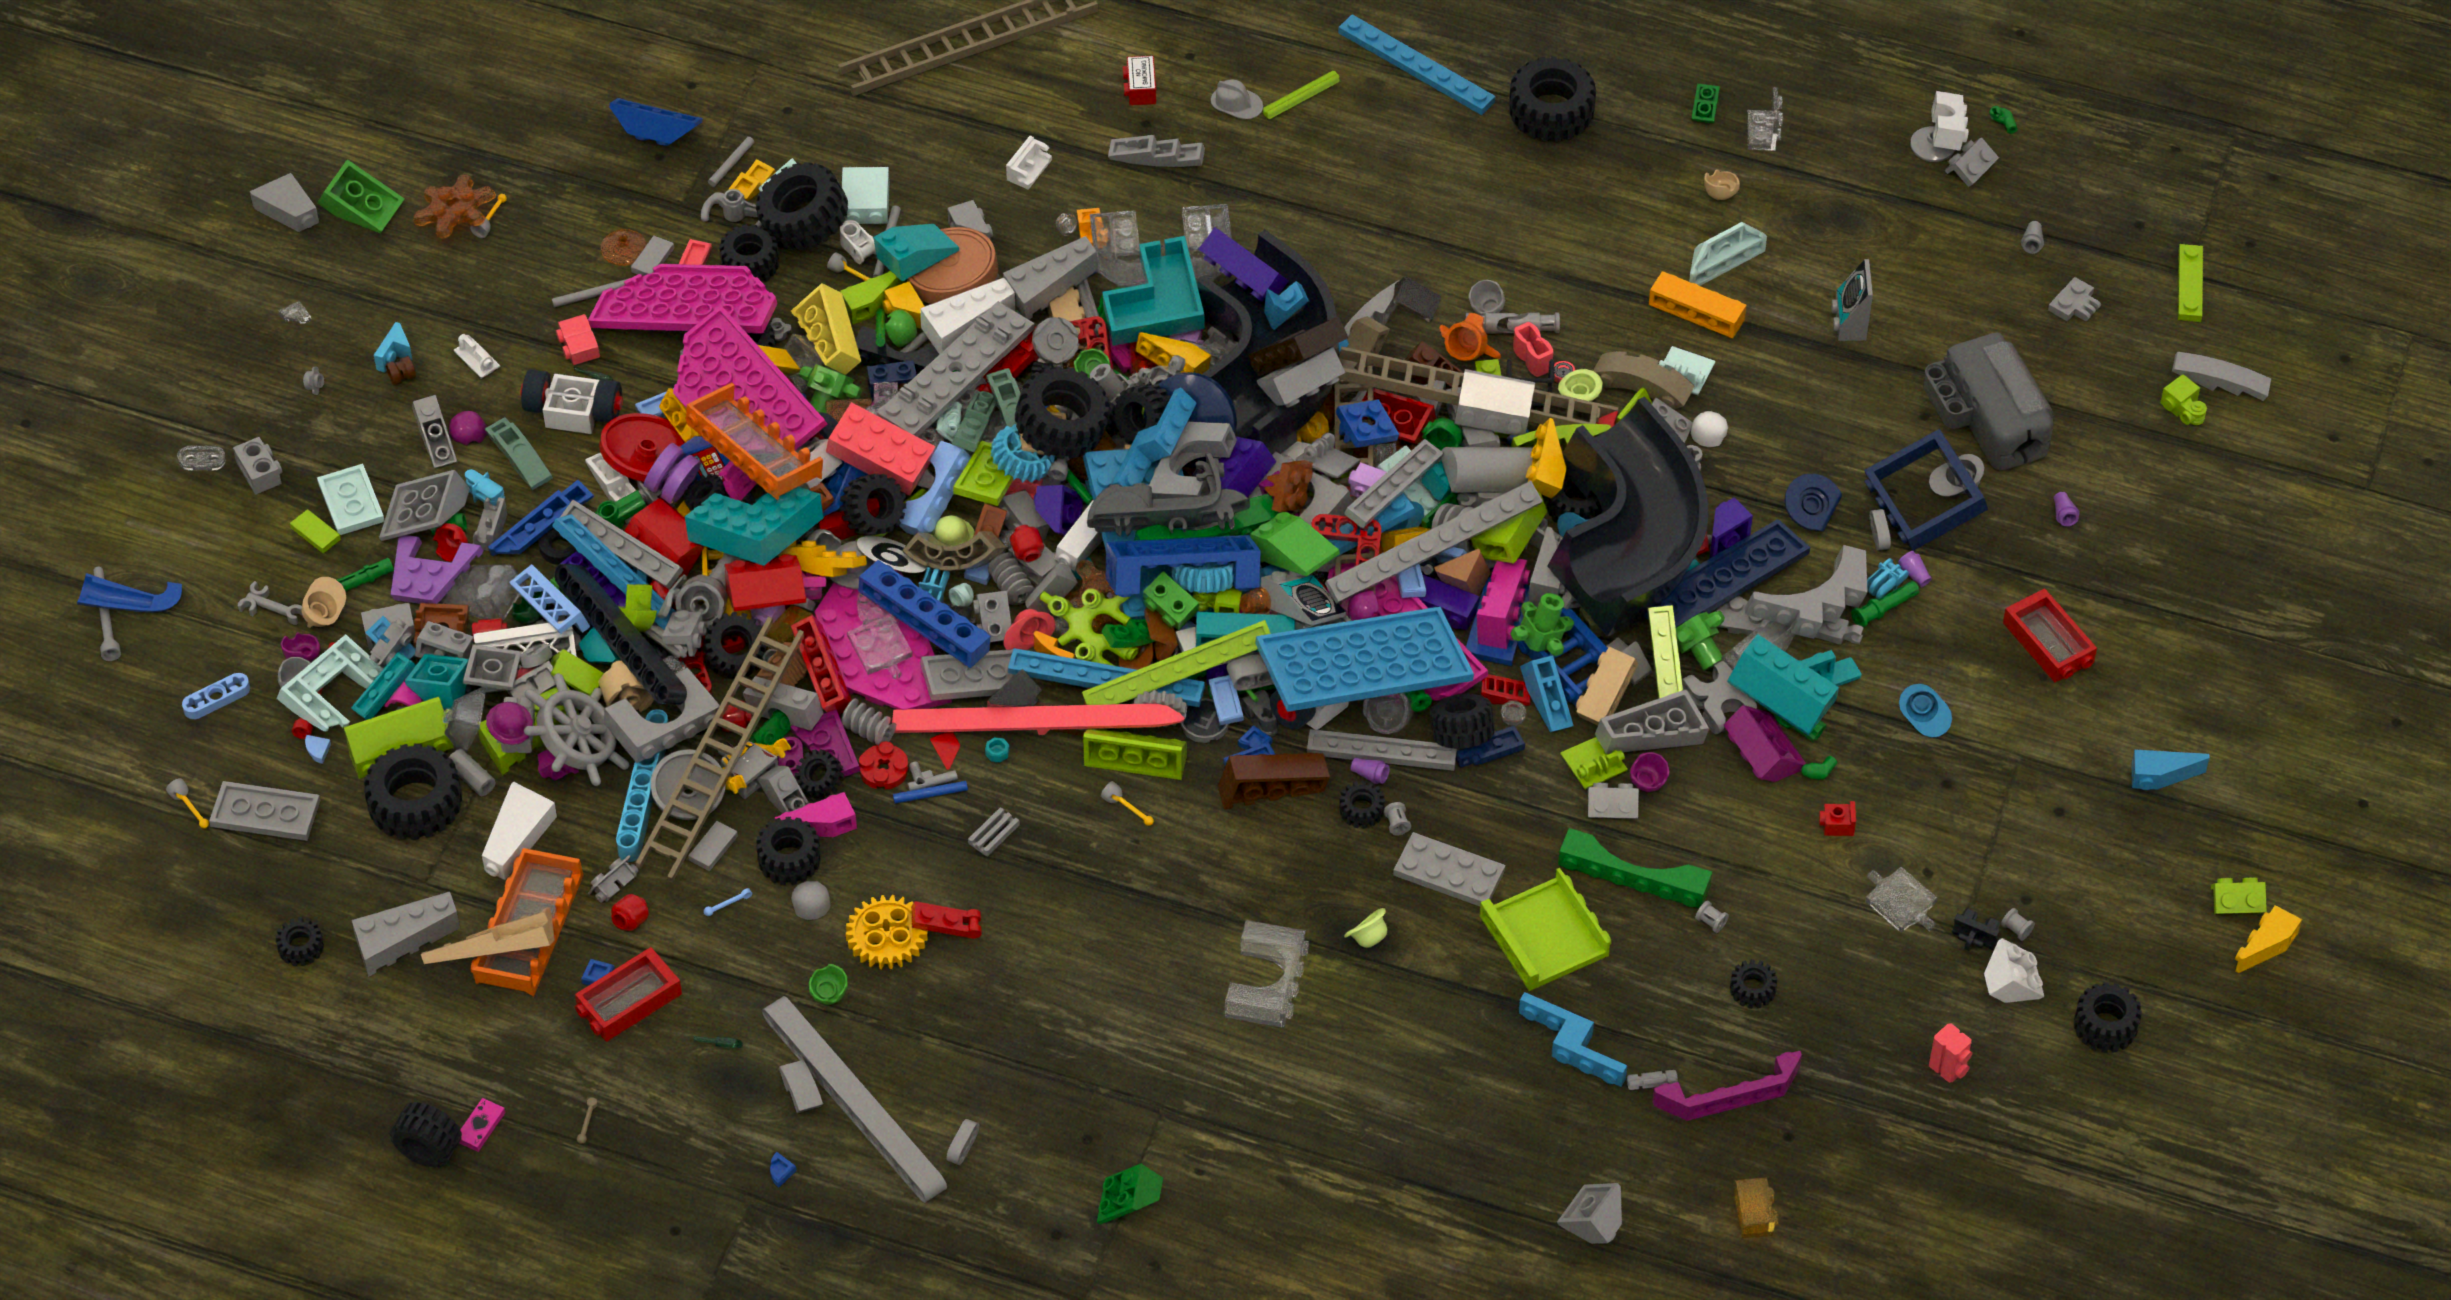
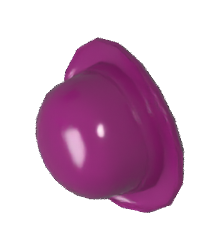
[486,702,533,745]

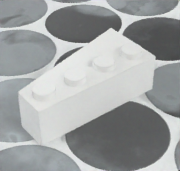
[920,278,1015,354]

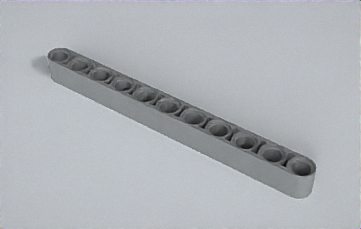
[762,996,947,1203]

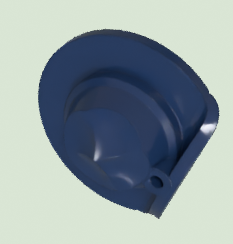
[1785,474,1842,531]

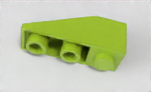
[840,271,906,325]

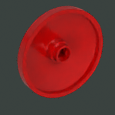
[599,413,685,482]

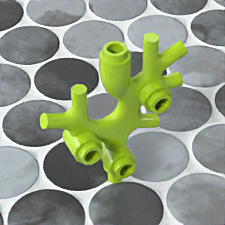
[1039,589,1139,666]

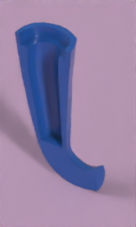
[77,573,182,613]

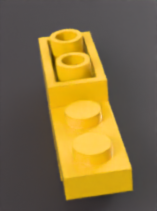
[777,540,867,577]

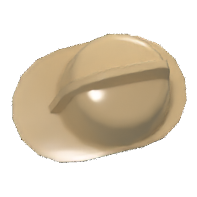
[301,577,346,628]

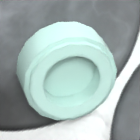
[949,583,974,610]

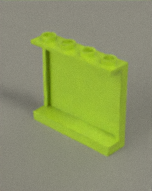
[1480,868,1611,991]

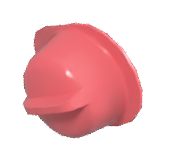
[1004,609,1055,650]

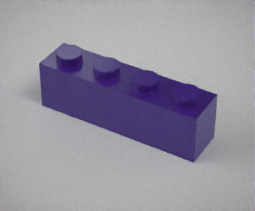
[1199,227,1289,301]
[1418,574,1480,631]

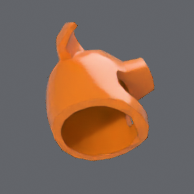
[1440,313,1501,362]

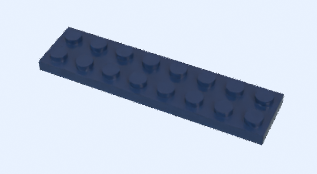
[1644,519,1811,628]

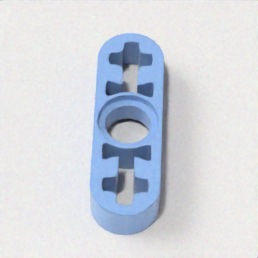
[182,673,250,719]

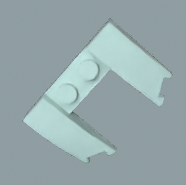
[276,635,384,731]

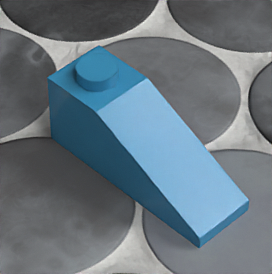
[1520,655,1574,732]
[2131,750,2209,790]

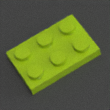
[953,441,1013,506]

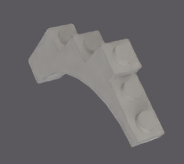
[1745,545,1867,639]

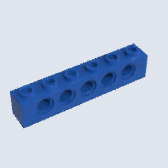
[858,560,991,668]

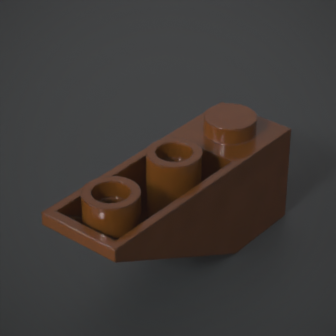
[1405,341,1464,389]

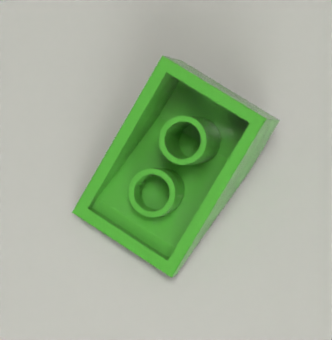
[317,160,405,233]
[1250,512,1340,576]

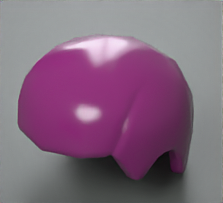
[449,411,487,446]
[1348,590,1378,621]
[280,632,321,663]
[1629,752,1670,793]

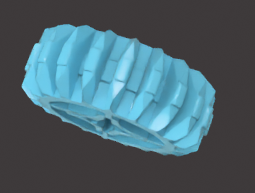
[991,424,1055,483]
[1171,561,1234,594]

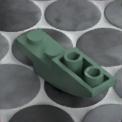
[987,368,1020,427]
[952,391,997,452]
[485,417,553,490]

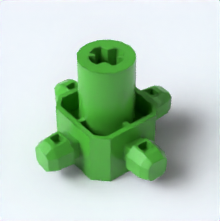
[799,364,862,415]
[1511,593,1574,656]
[1676,611,1725,671]

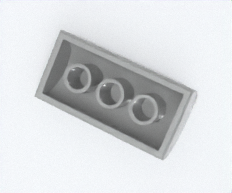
[1441,447,1533,493]

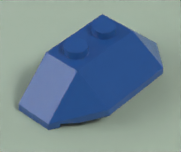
[609,98,703,145]

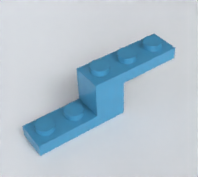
[1112,388,1197,487]
[1519,992,1627,1087]

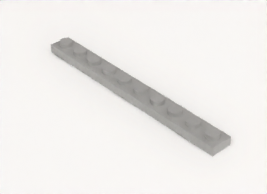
[1325,481,1543,604]

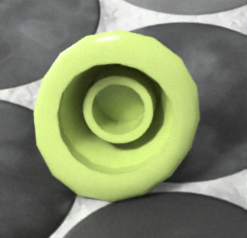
[1558,369,1603,402]
[931,515,975,546]
[1344,908,1387,948]

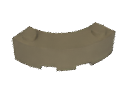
[1333,316,1390,398]
[1593,351,1695,409]
[902,531,1007,570]

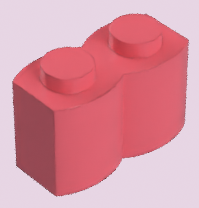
[556,314,600,365]
[1513,322,1553,377]

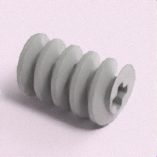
[988,553,1035,605]
[842,698,896,746]

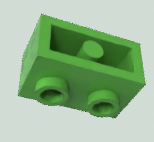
[1143,571,1199,630]

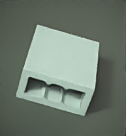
[842,167,890,224]

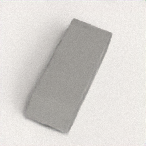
[1226,653,1274,691]

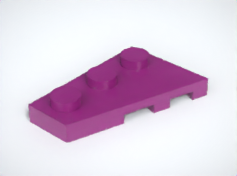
[790,709,860,779]

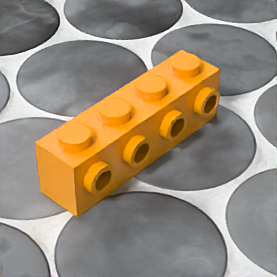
[1649,271,1747,338]

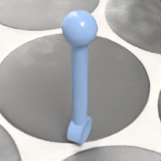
[704,888,752,916]

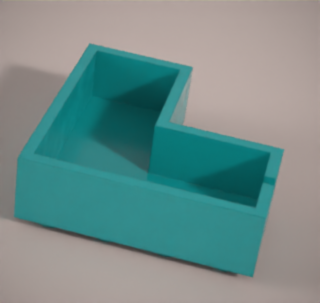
[1103,236,1205,346]
[685,487,824,566]

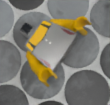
[718,738,792,799]

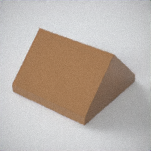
[1434,548,1491,596]

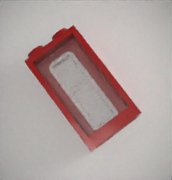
[2003,588,2097,683]
[575,947,682,1042]

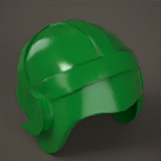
[1421,418,1463,451]

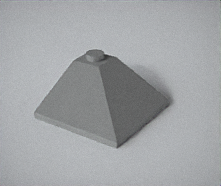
[379,470,470,541]

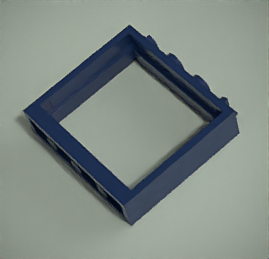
[1864,429,1988,551]

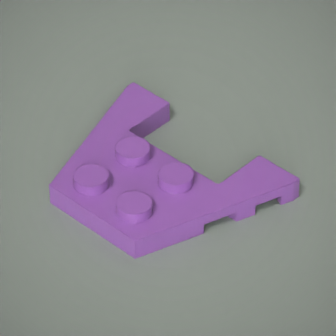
[391,535,484,604]

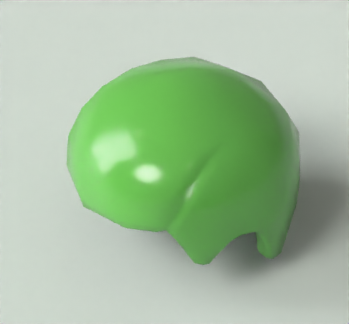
[885,309,917,347]
[1074,348,1111,378]
[809,964,848,1005]

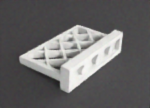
[474,621,577,694]

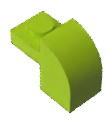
[618,584,657,632]

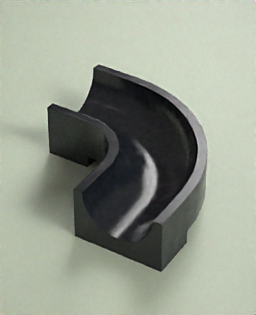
[1197,229,1340,455]
[1547,396,1709,637]

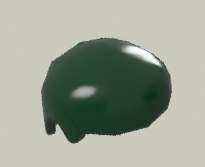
[511,591,548,624]

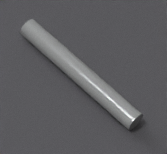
[708,137,754,187]

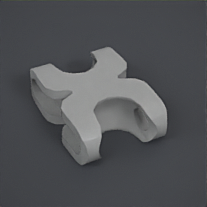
[1682,661,1757,734]

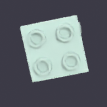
[1659,346,1715,395]
[936,401,972,456]

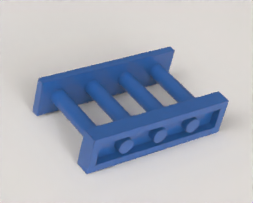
[1518,607,1608,707]

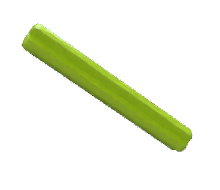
[1263,71,1339,119]

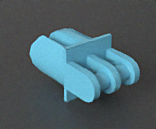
[465,469,505,506]
[1867,558,1909,599]
[919,567,950,603]

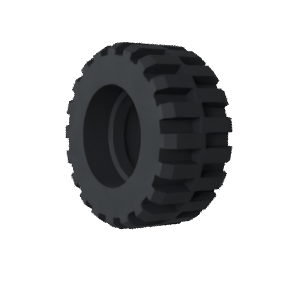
[1509,56,1596,142]
[756,162,848,250]
[1015,366,1110,459]
[364,743,462,840]

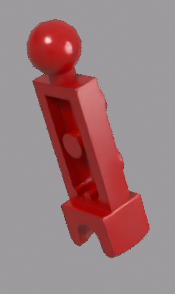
[975,334,1039,394]

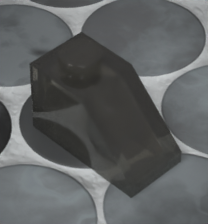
[982,669,1042,707]

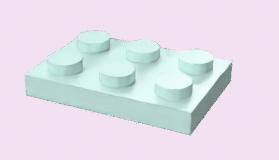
[1376,446,1445,517]
[317,464,385,535]

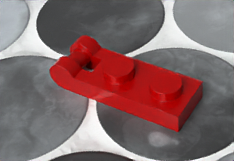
[911,901,982,939]

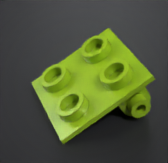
[1560,737,1628,789]

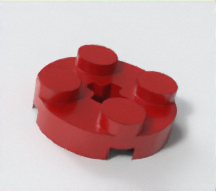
[859,741,908,790]

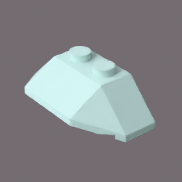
[1689,222,1767,286]

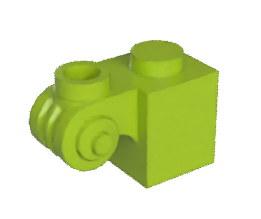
[2161,374,2207,425]
[1193,586,1242,613]

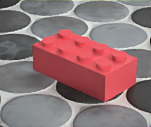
[826,402,936,496]

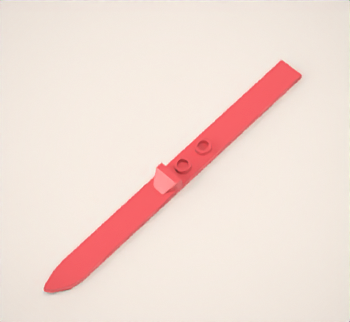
[892,703,1185,735]

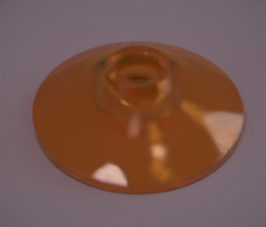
[601,229,647,266]

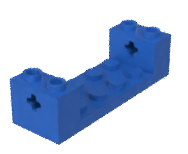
[1106,535,1261,597]

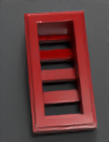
[1481,674,1530,706]

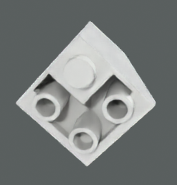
[1984,938,2044,1003]

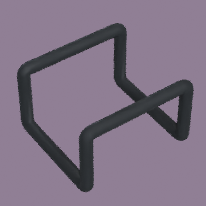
[1506,359,1555,408]

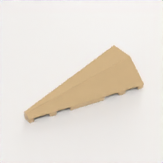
[421,907,554,964]

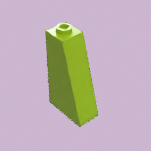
[1471,492,1547,564]

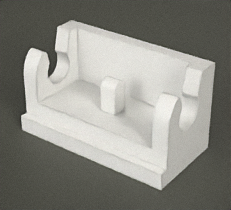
[1006,136,1052,190]

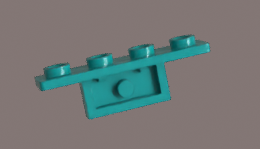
[1798,650,1861,686]

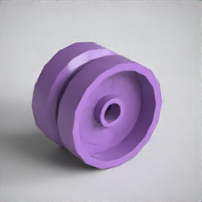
[643,443,701,505]

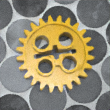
[846,895,928,969]

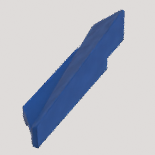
[488,480,594,556]

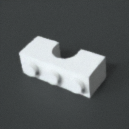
[1931,91,1968,151]

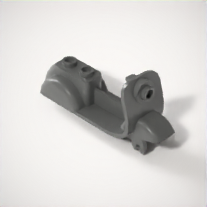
[1087,452,1250,537]

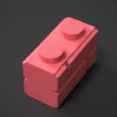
[1929,1023,1972,1083]

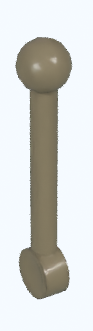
[577,1097,597,1144]

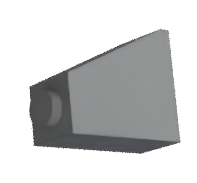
[250,173,319,232]

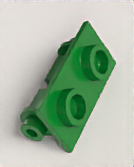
[749,710,792,745]

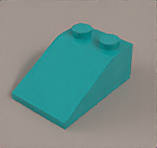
[873,224,960,281]

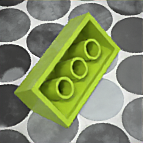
[344,697,453,779]
[1083,728,1187,780]

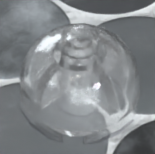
[1363,692,1413,734]

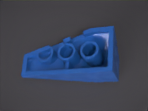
[823,460,869,516]

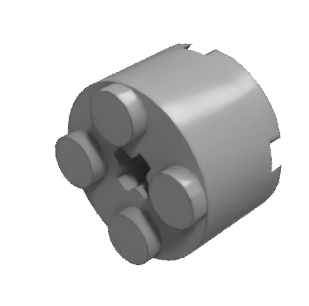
[675,574,728,628]

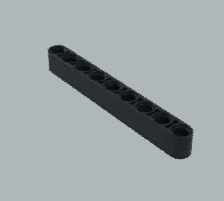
[554,564,687,705]

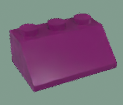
[1724,705,1806,782]

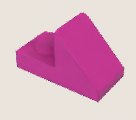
[801,570,826,600]

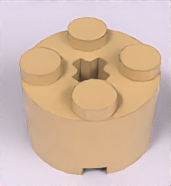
[598,661,654,712]

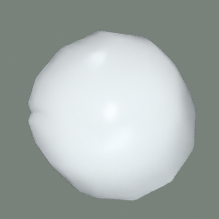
[1691,411,1728,447]

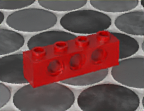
[791,615,852,714]

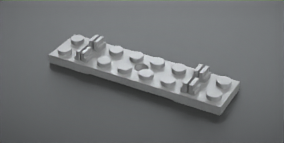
[876,301,1034,437]

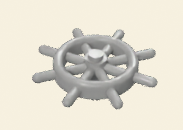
[524,673,629,786]

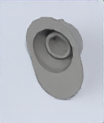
[1211,79,1263,119]
[1929,454,1985,496]

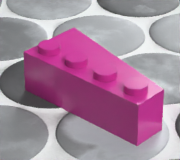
[1477,559,1531,649]

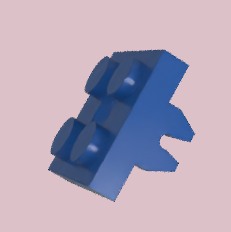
[1335,399,1399,448]

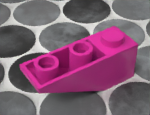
[775,792,857,837]

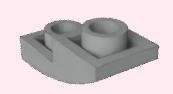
[779,1060,823,1113]

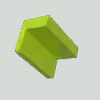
[550,649,604,696]

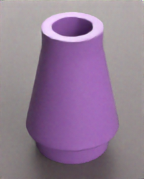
[2054,492,2079,526]
[1898,551,1932,587]
[1351,757,1390,784]

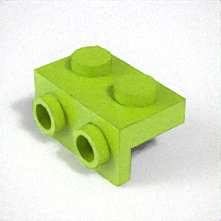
[2211,878,2267,914]

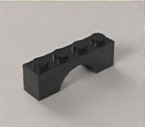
[855,326,940,375]

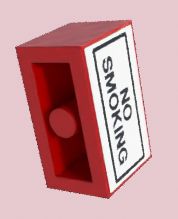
[1123,56,1156,105]

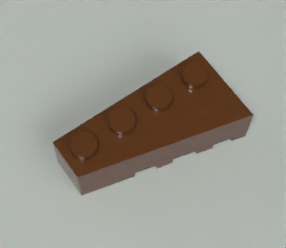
[1218,752,1330,810]

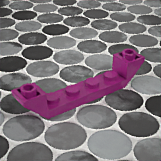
[1652,1051,1802,1121]

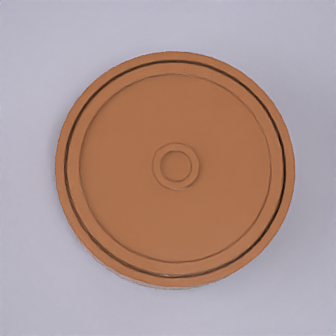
[907,227,998,304]

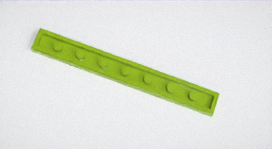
[1082,620,1271,705]

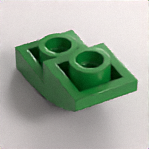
[1691,83,1720,123]
[1102,619,1156,648]

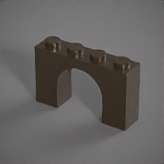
[1249,316,1348,376]

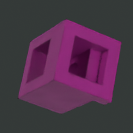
[538,749,579,781]

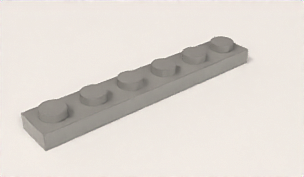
[1344,439,1444,528]
[560,500,683,589]
[1307,729,1457,771]

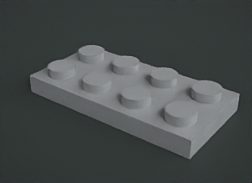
[920,649,1027,701]
[209,781,321,841]
[1393,832,1506,906]

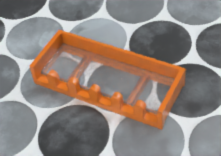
[685,382,823,500]
[471,848,584,997]

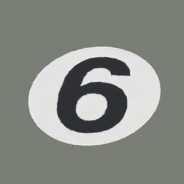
[857,536,928,573]

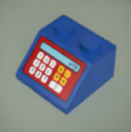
[680,436,730,485]

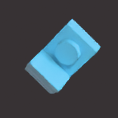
[374,322,412,373]

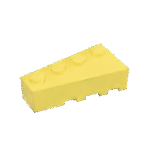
[791,283,861,375]

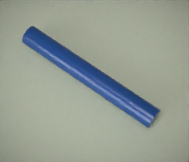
[893,781,968,804]

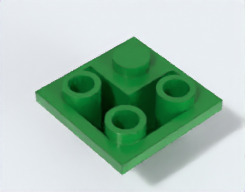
[1097,1163,1163,1225]

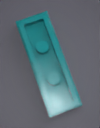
[351,652,416,720]

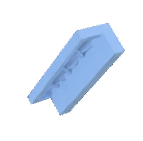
[509,564,590,634]

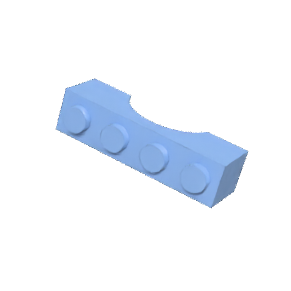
[899,441,971,535]

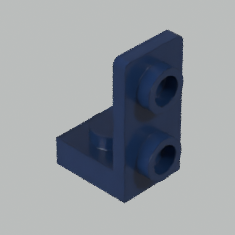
[867,361,917,402]

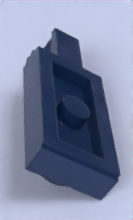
[1456,726,1525,767]

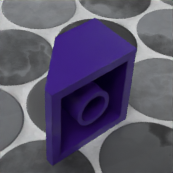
[1034,485,1083,537]
[1710,497,1753,558]

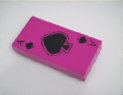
[459,1098,506,1152]

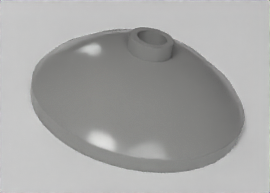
[651,749,726,820]

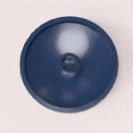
[1144,372,1237,468]

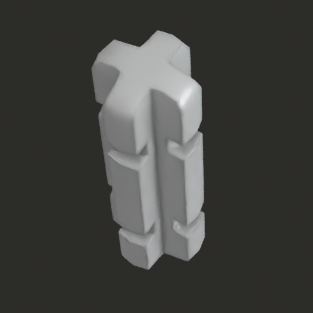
[1627,1070,1678,1090]

